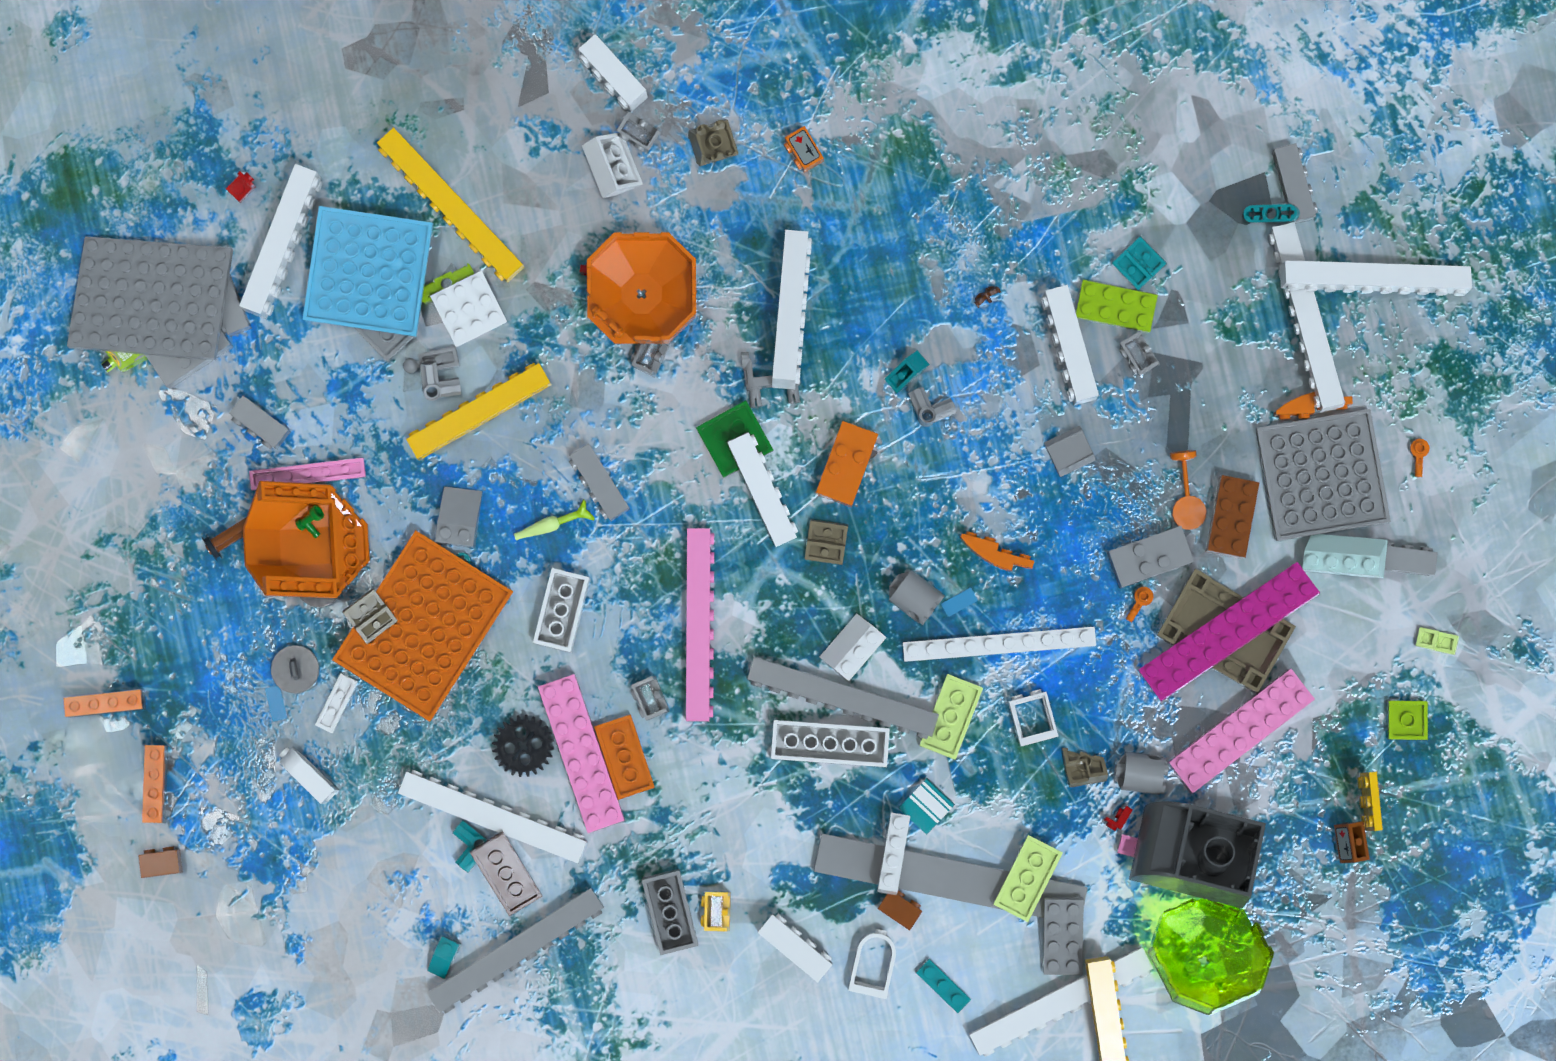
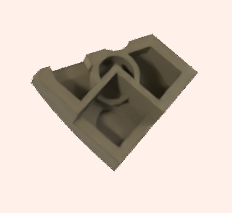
[1062,748,1108,788]

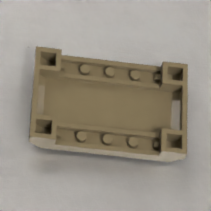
[1157,569,1296,693]

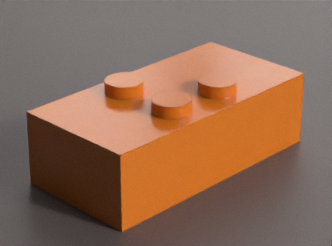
[816,421,878,508]

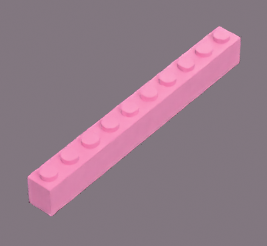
[686,528,714,722]

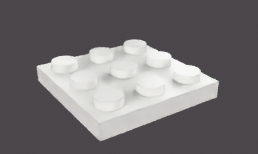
[430,270,507,347]

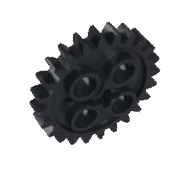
[492,715,555,777]

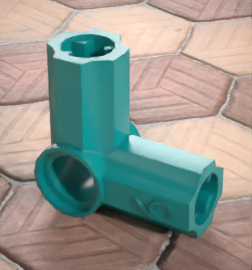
[453,820,488,873]

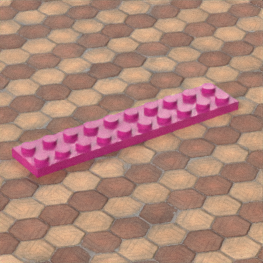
[1138,562,1320,702]

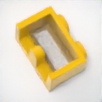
[701,892,731,932]

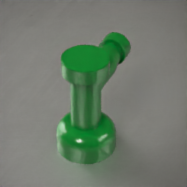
[296,505,324,538]

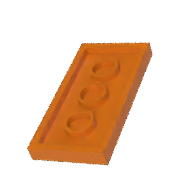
[594,714,655,800]

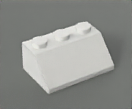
[582,133,643,198]
[820,614,886,682]

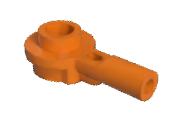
[1410,439,1430,477]
[1125,587,1154,623]

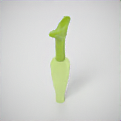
[514,499,595,540]

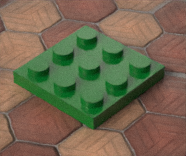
[696,400,774,478]

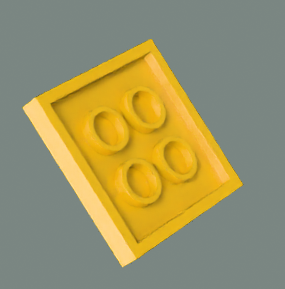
[1357,772,1383,831]

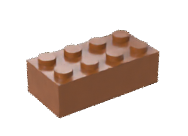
[1205,475,1260,559]

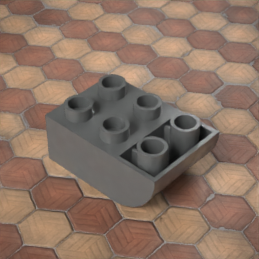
[1129,801,1266,908]

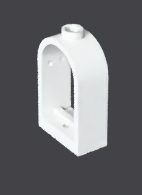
[279,747,339,804]
[848,929,896,999]

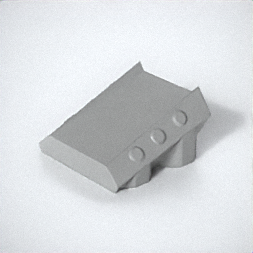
[1044,426,1096,477]

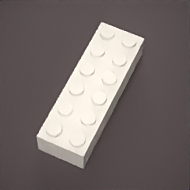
[1041,285,1099,406]
[771,720,890,767]

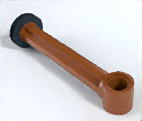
[202,517,247,561]

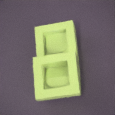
[1416,627,1459,655]

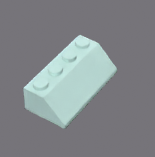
[1303,534,1388,578]

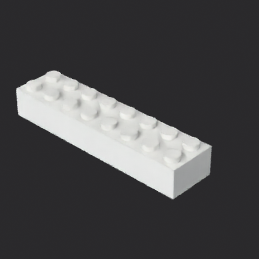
[239,164,323,319]
[772,230,812,390]

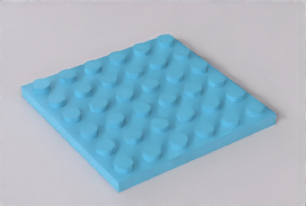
[303,206,433,337]

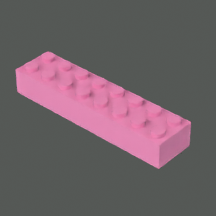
[1167,669,1315,794]
[538,674,626,833]

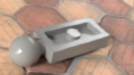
[403,347,460,373]

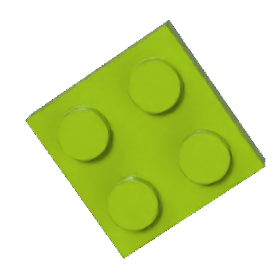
[1388,701,1428,740]

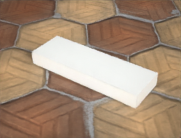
[315,673,358,734]

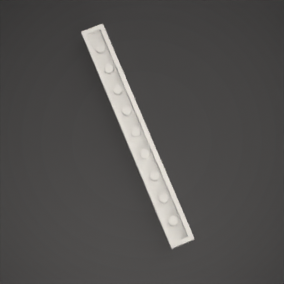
[903,627,1096,662]

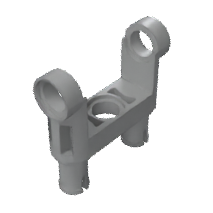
[741,352,801,408]

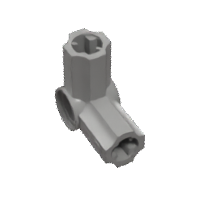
[420,360,461,401]
[908,387,957,427]

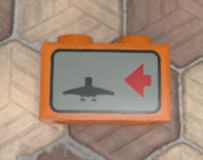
[784,126,824,173]

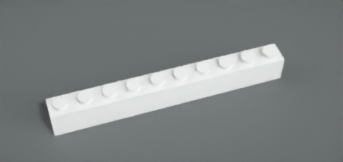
[1268,222,1345,412]
[1280,260,1472,296]
[398,770,587,863]
[969,947,1153,1057]

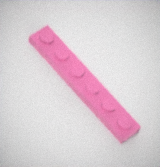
[249,458,366,491]

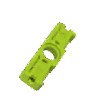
[422,263,475,304]

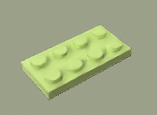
[919,674,983,760]
[993,835,1063,922]

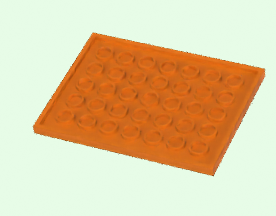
[332,530,513,722]

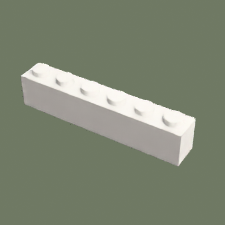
[727,432,798,547]

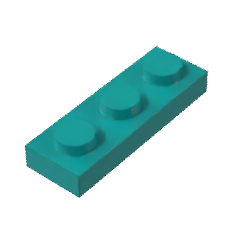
[916,959,971,1013]

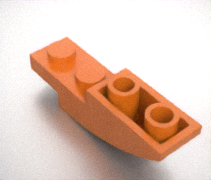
[1274,392,1353,420]
[960,531,1034,572]

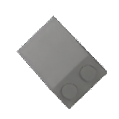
[435,487,483,548]

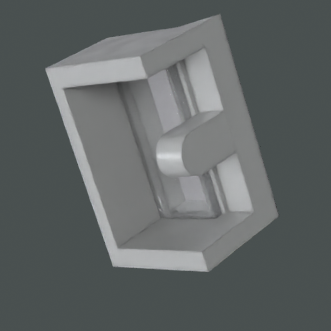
[616,111,661,152]
[1119,331,1160,376]
[631,343,671,378]
[631,676,670,721]

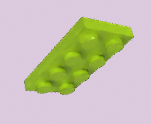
[1076,280,1158,333]

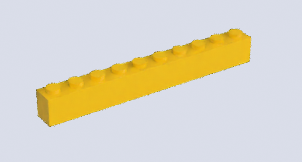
[377,127,525,283]

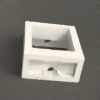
[1008,689,1058,747]

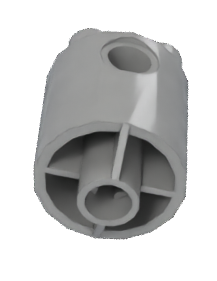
[888,570,945,625]
[1114,751,1169,795]

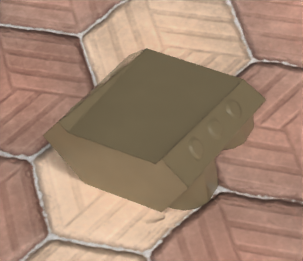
[688,119,738,166]

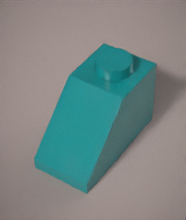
[884,350,930,394]
[427,936,461,979]

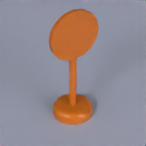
[1170,450,1207,530]

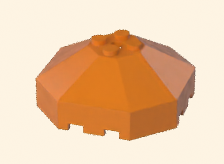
[587,232,696,344]

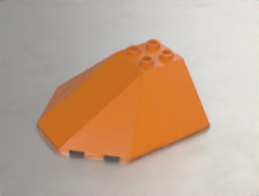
[243,481,370,598]

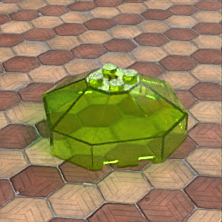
[1148,898,1274,1016]

